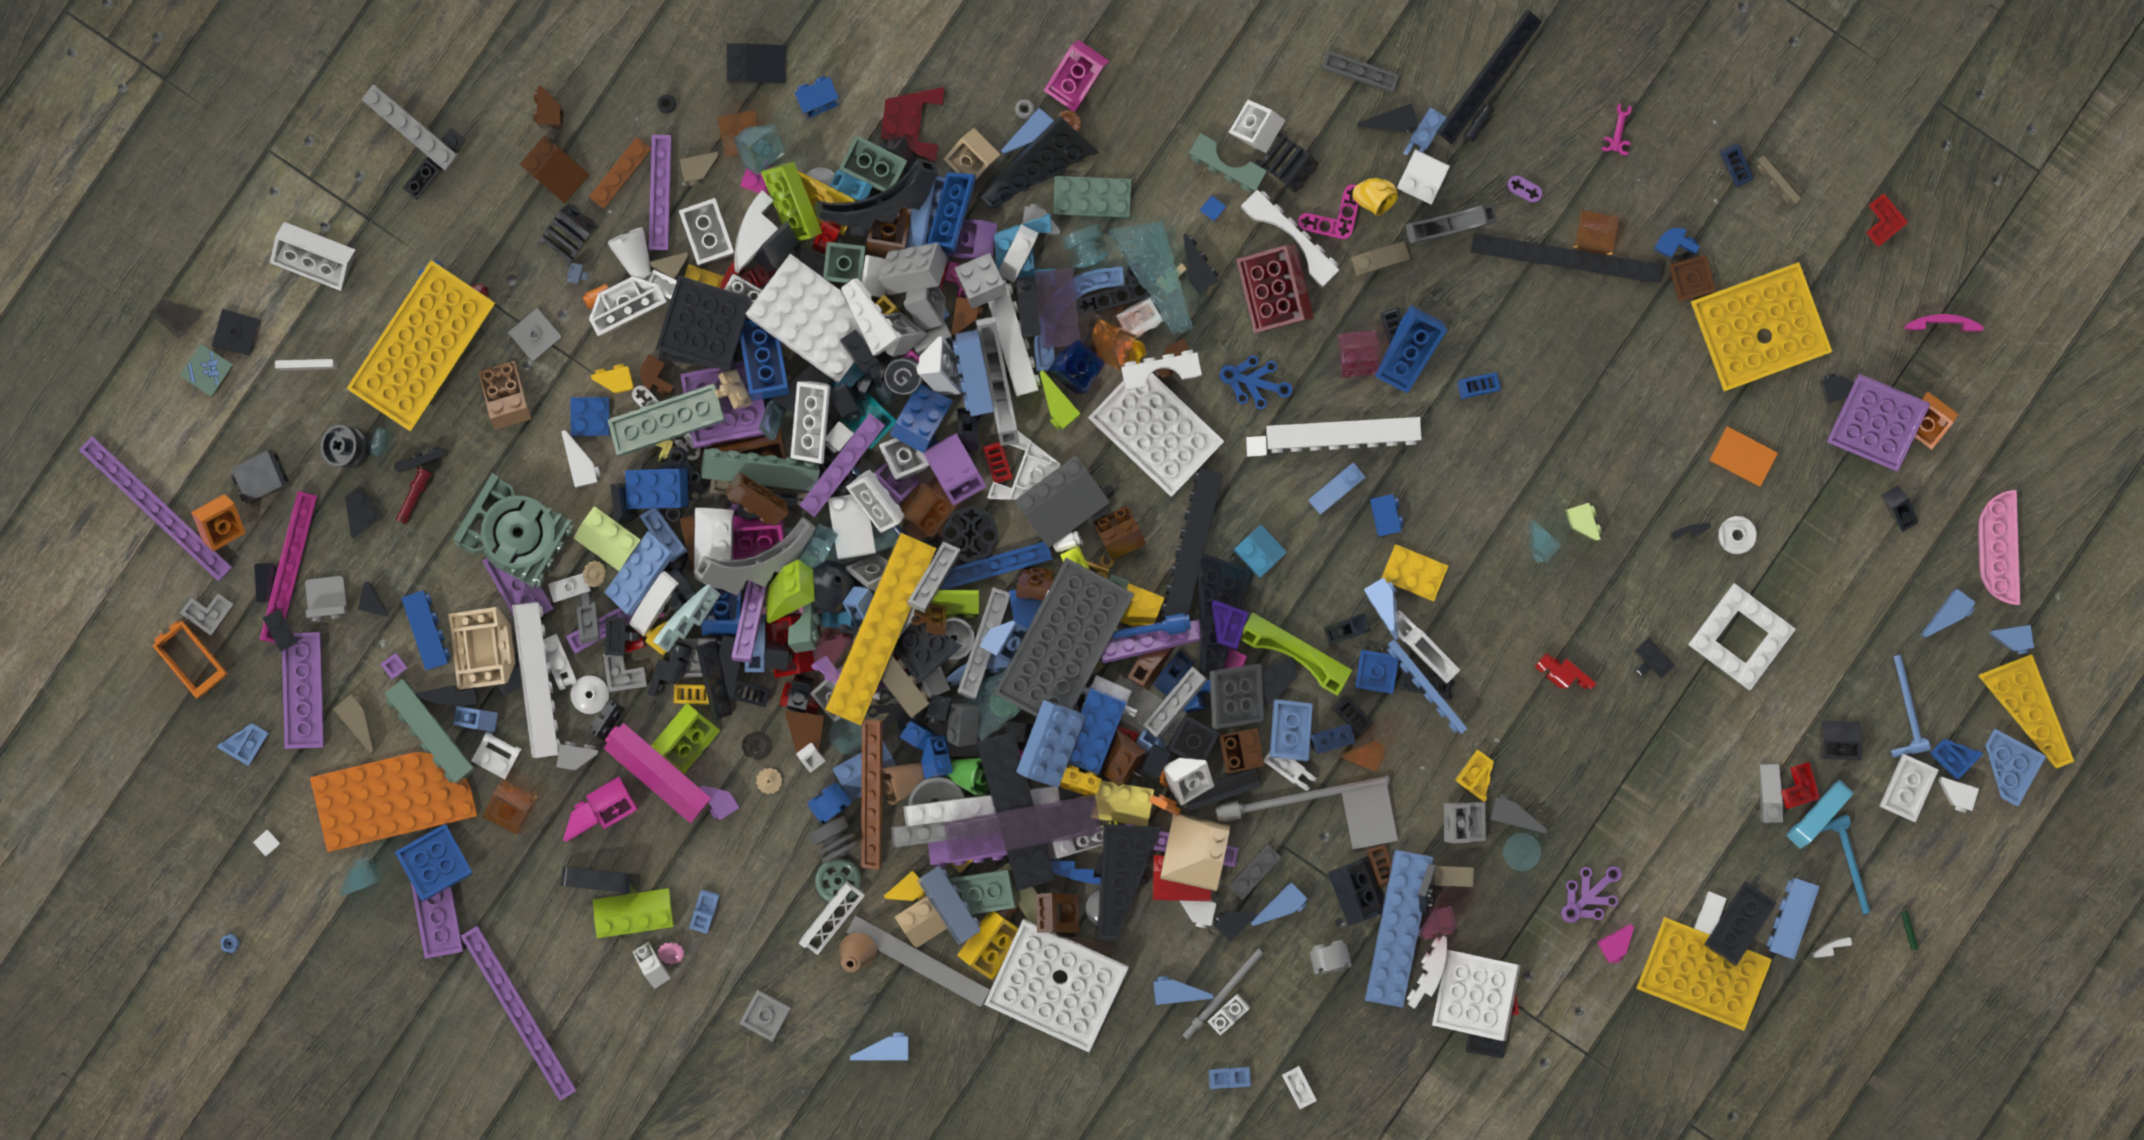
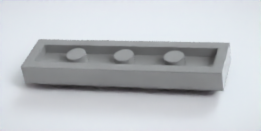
[908,542,960,613]
[1143,667,1208,738]

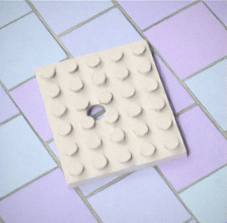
[984,919,1128,1052]

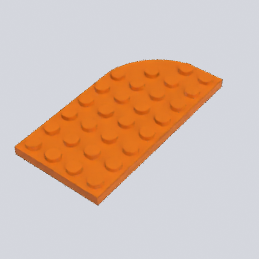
[310,752,478,852]

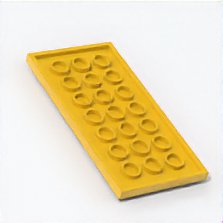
[346,260,496,431]

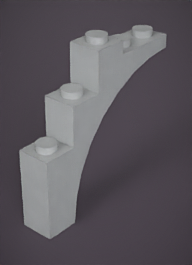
[976,317,1019,446]
[694,517,816,595]

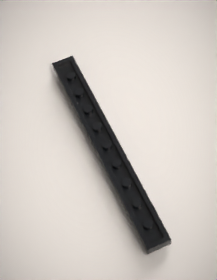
[1470,233,1663,284]

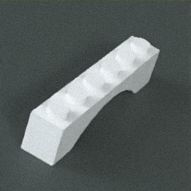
[1240,190,1339,288]

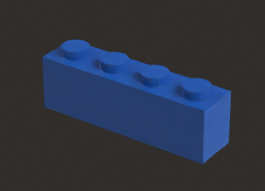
[402,590,451,671]

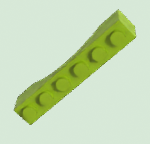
[1240,612,1352,696]

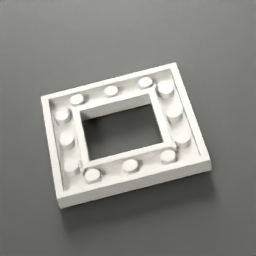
[1688,583,1796,691]

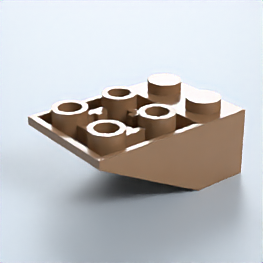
[478,361,532,430]

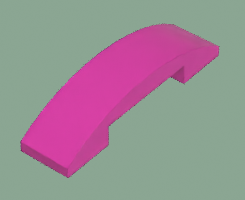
[1904,314,1983,332]

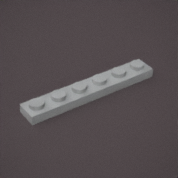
[362,85,459,171]
[957,588,1010,699]

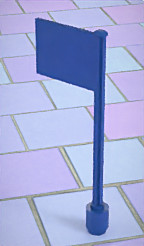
[1009,590,1191,640]

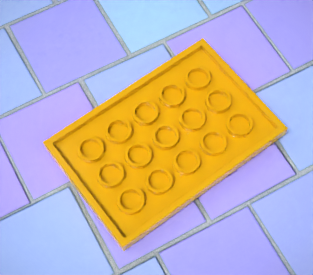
[1636,917,1772,1031]

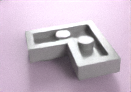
[180,593,235,636]
[603,654,647,692]

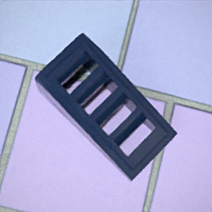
[1719,143,1754,187]

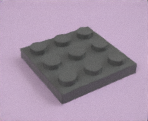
[1210,664,1264,729]

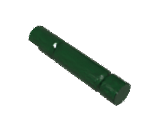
[1901,910,1919,951]

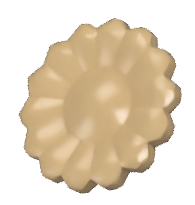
[583,561,606,587]
[756,768,782,794]

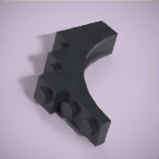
[814,158,939,237]

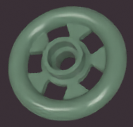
[815,858,861,903]

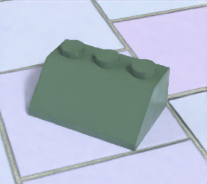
[839,135,907,192]

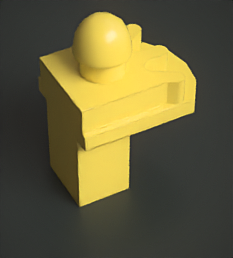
[656,440,680,462]

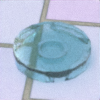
[1503,833,1541,871]

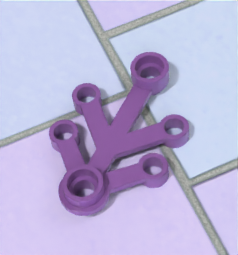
[1561,866,1622,923]

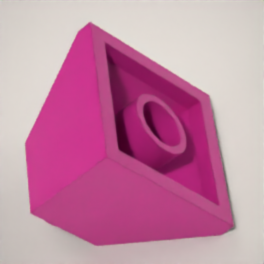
[563,800,600,842]

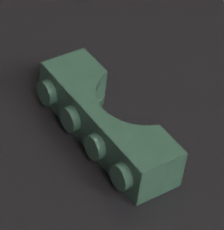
[1189,133,1267,193]
[788,602,820,653]

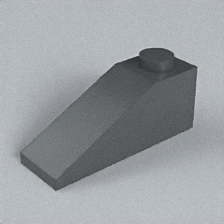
[1489,794,1547,834]

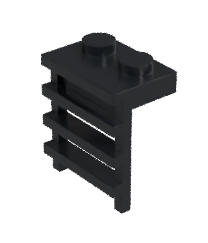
[1255,132,1319,193]
[537,203,599,267]

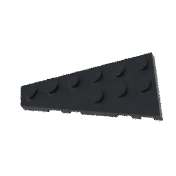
[1198,553,1251,677]
[860,584,963,683]

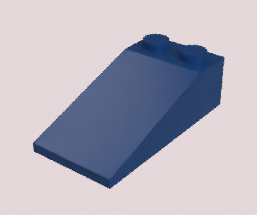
[1375,305,1447,393]

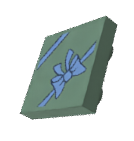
[179,344,233,397]

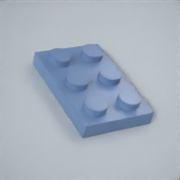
[1269,699,1313,761]

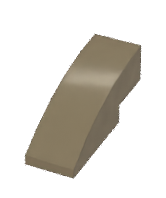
[1434,866,1474,887]

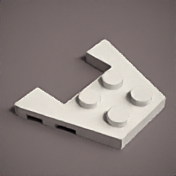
[987,430,1060,500]

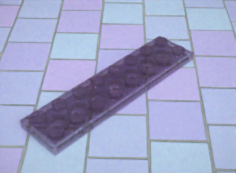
[943,795,1101,861]

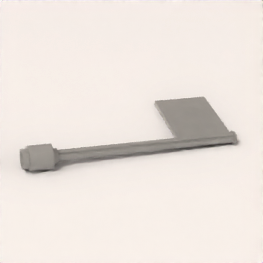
[1215,775,1398,849]

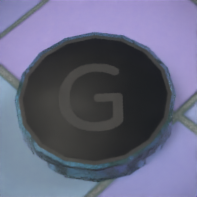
[884,357,922,395]

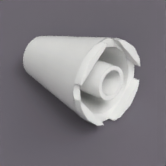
[608,227,652,281]

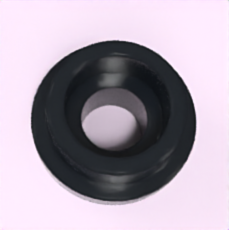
[657,94,677,114]

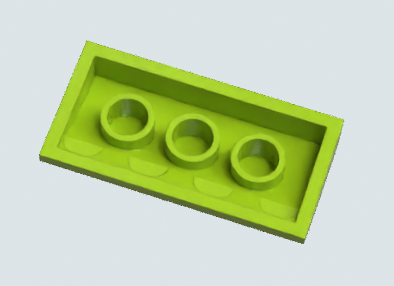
[761,162,822,241]

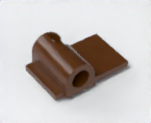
[1016,567,1054,601]

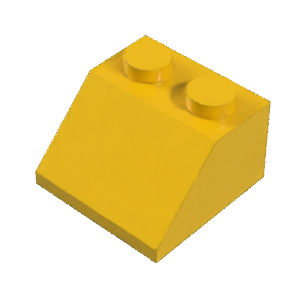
[1120,584,1164,627]

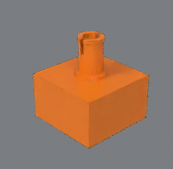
[191,494,246,551]

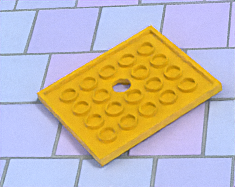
[1691,262,1832,392]

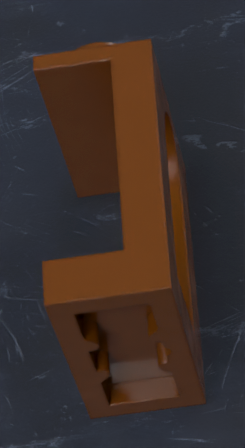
[1036,893,1079,934]

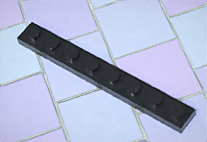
[1436,10,1542,145]

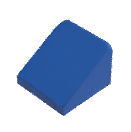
[1200,195,1226,222]

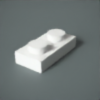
[1282,1066,1317,1109]

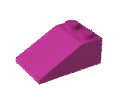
[1043,40,1110,112]

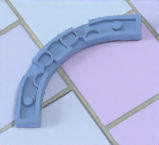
[1034,267,1124,372]

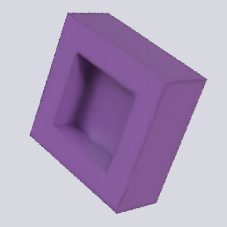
[380,653,408,680]

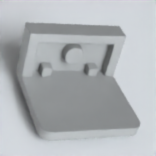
[305,576,348,621]

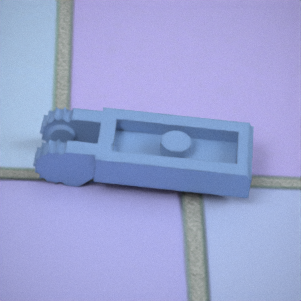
[1403,107,1447,155]

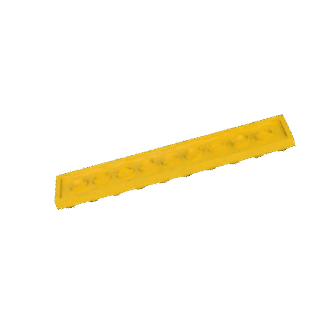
[825,533,936,725]

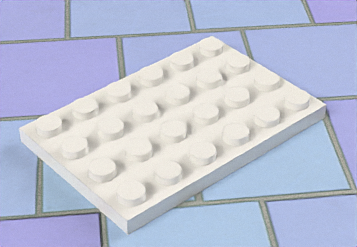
[745,254,867,383]
[1088,362,1224,497]

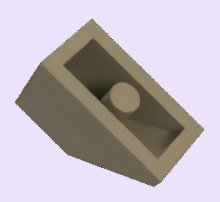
[680,152,719,186]

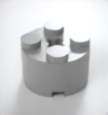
[1309,940,1352,975]

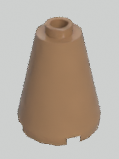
[882,762,925,805]
[839,932,877,973]

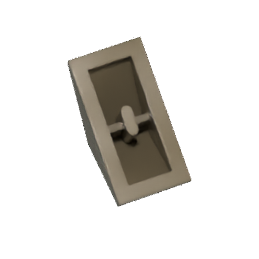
[650,252,689,280]

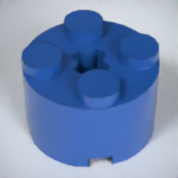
[807,782,853,825]

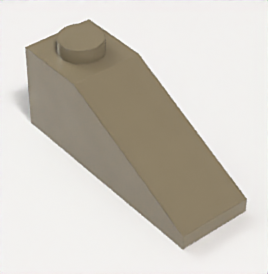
[1350,241,1410,277]
[333,694,375,753]

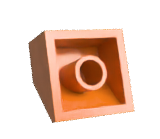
[1915,391,1958,450]

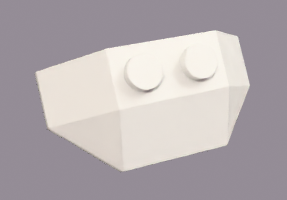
[589,276,667,336]

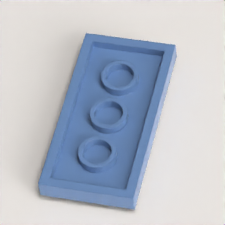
[604,531,675,616]

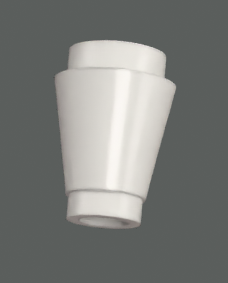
[1053,531,1083,552]

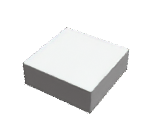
[253,829,281,857]

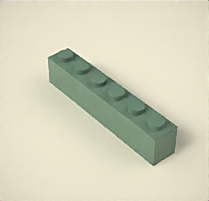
[701,448,820,491]
[385,679,476,784]

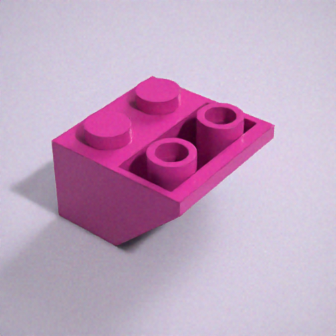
[586,777,639,829]

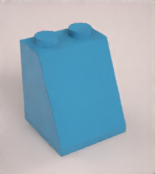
[1233,525,1287,578]

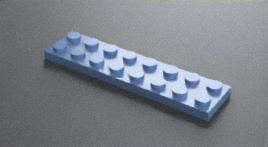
[1365,850,1433,1007]

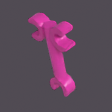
[1601,104,1632,156]

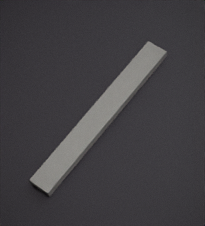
[846,916,990,1007]

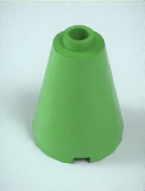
[944,758,989,796]

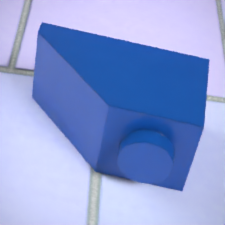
[900,718,940,751]

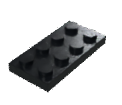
[1703,881,1777,967]

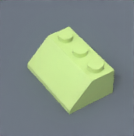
[573,506,641,571]

